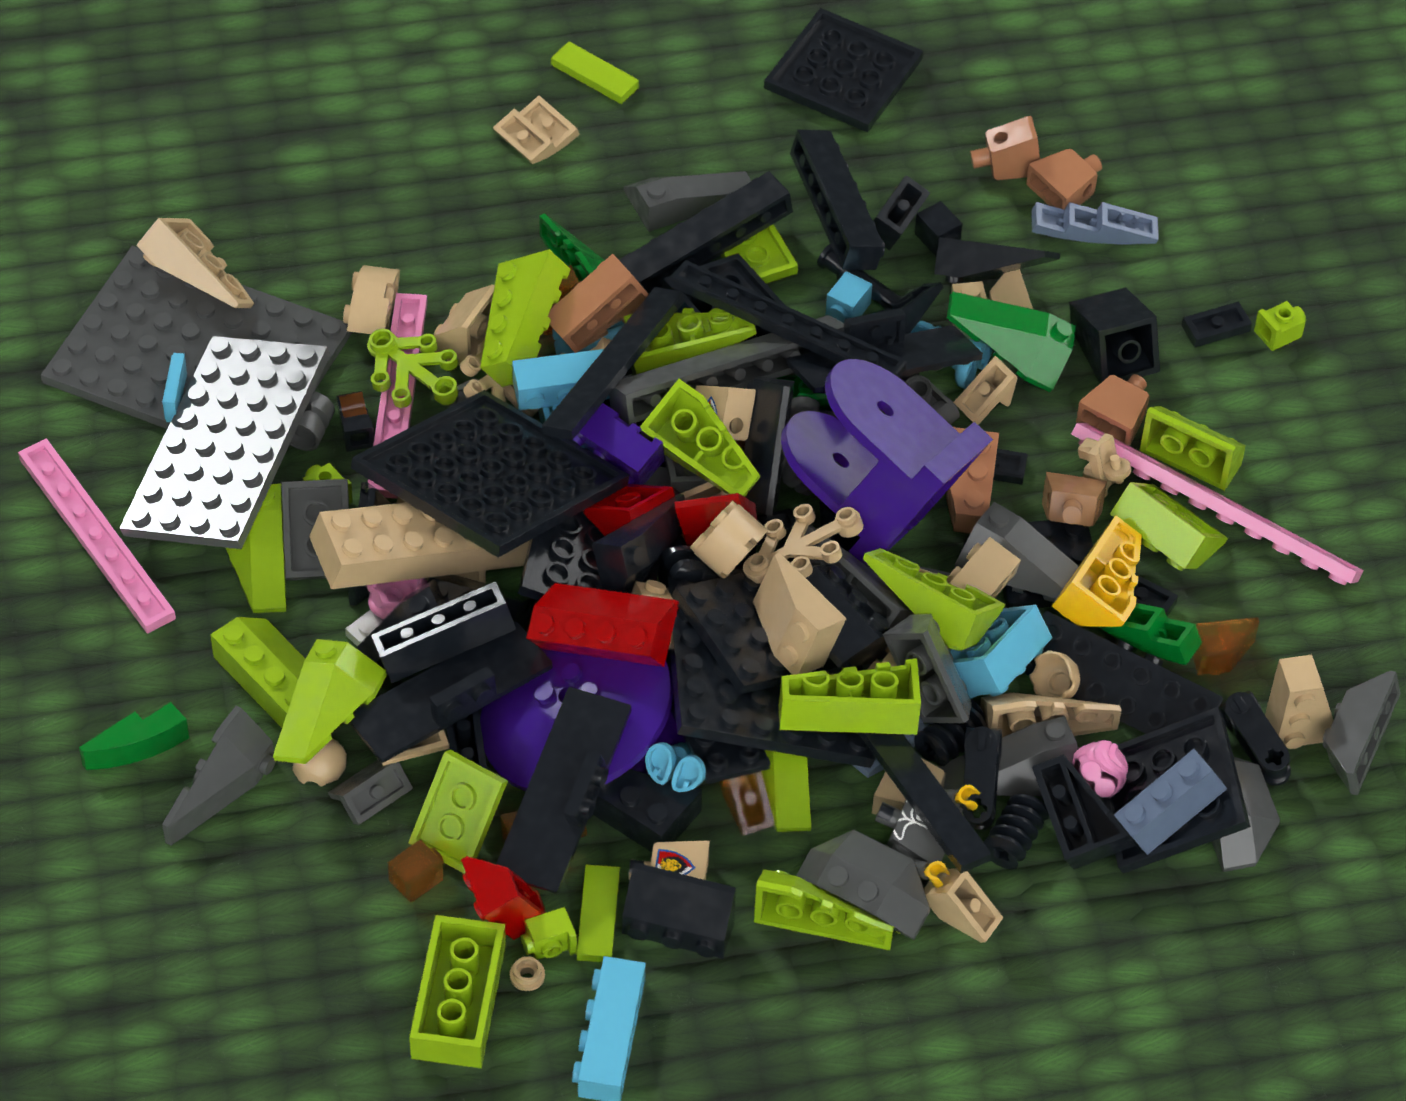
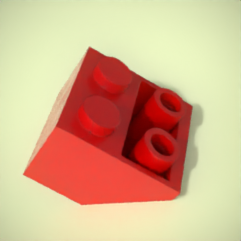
[461,856,546,940]

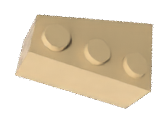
[1265,655,1334,749]

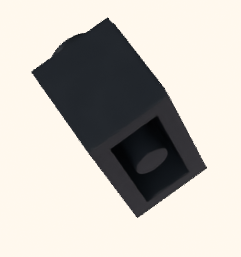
[874,175,931,251]

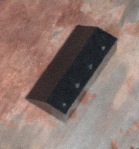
[740,376,795,516]

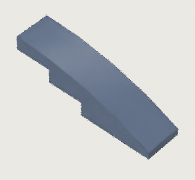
[1032,202,1158,245]

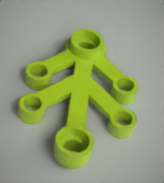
[367,329,459,408]

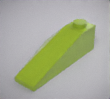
[624,308,757,374]
[640,379,761,497]
[226,484,286,613]
[749,750,811,832]
[754,870,894,950]

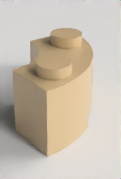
[343,265,400,334]

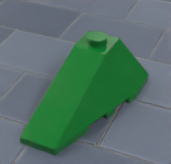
[539,213,605,289]
[947,292,1075,392]

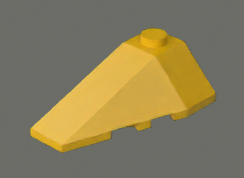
[1052,516,1142,627]

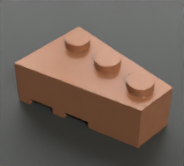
[548,254,649,353]
[946,427,999,533]

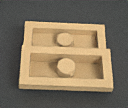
[493,96,580,164]

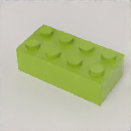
[409,915,506,1068]

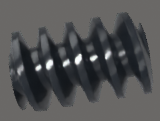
[914,699,987,766]
[984,794,1049,870]

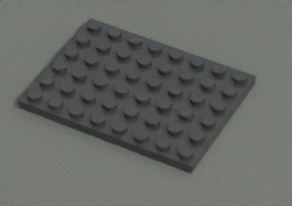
[41,246,353,429]

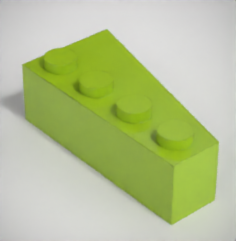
[480,249,571,387]
[779,658,921,735]

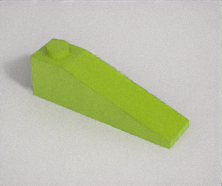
[863,548,1005,651]
[273,639,387,764]

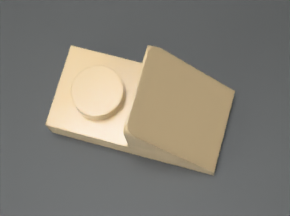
[954,356,1018,425]

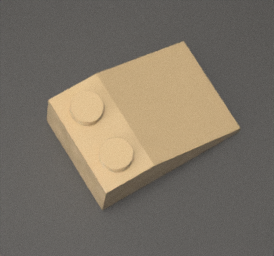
[753,552,847,675]

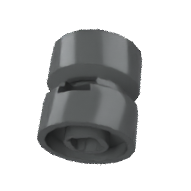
[290,391,335,451]

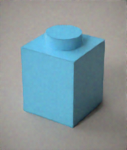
[825,271,872,323]

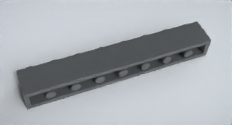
[609,315,844,424]

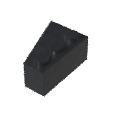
[593,769,702,852]

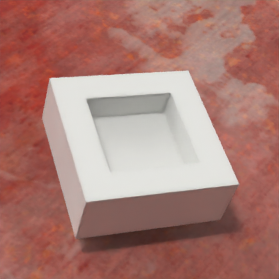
[345,610,382,646]

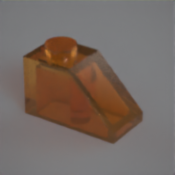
[1193,617,1260,675]
[719,771,775,836]

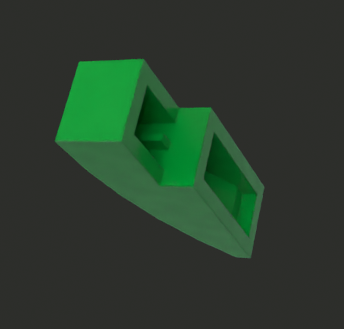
[1099,603,1202,665]
[79,702,190,770]

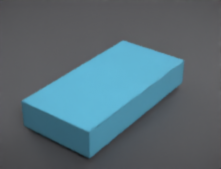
[162,353,187,422]

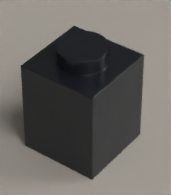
[914,201,963,256]

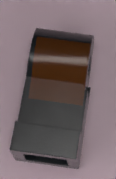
[336,391,374,452]

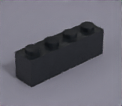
[371,581,516,683]

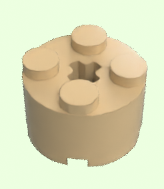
[690,501,768,579]

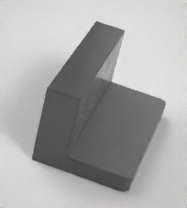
[328,759,413,825]

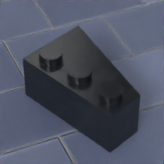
[1032,754,1137,870]

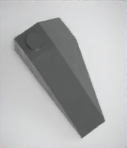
[624,171,751,232]
[937,716,1078,800]

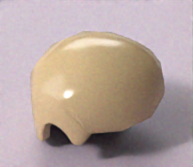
[1029,651,1081,699]
[293,739,347,787]

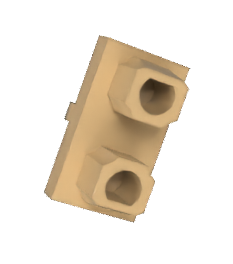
[1078,433,1131,497]

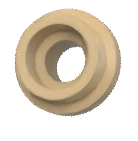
[510,956,545,991]

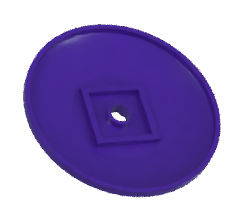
[480,649,673,791]

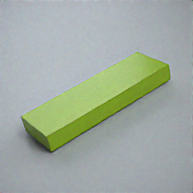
[551,41,639,104]
[577,865,620,962]

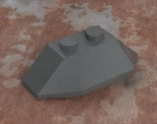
[1323,671,1401,795]
[1212,757,1280,872]
[796,830,931,940]

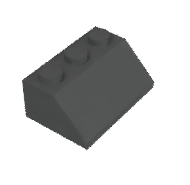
[882,614,972,723]

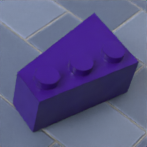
[571,403,665,485]

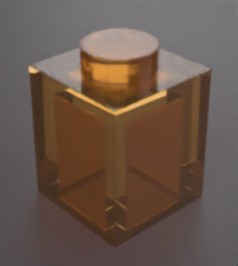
[388,839,444,903]

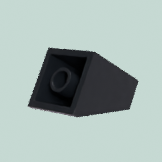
[1069,287,1160,383]

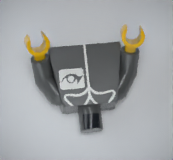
[874,785,981,888]

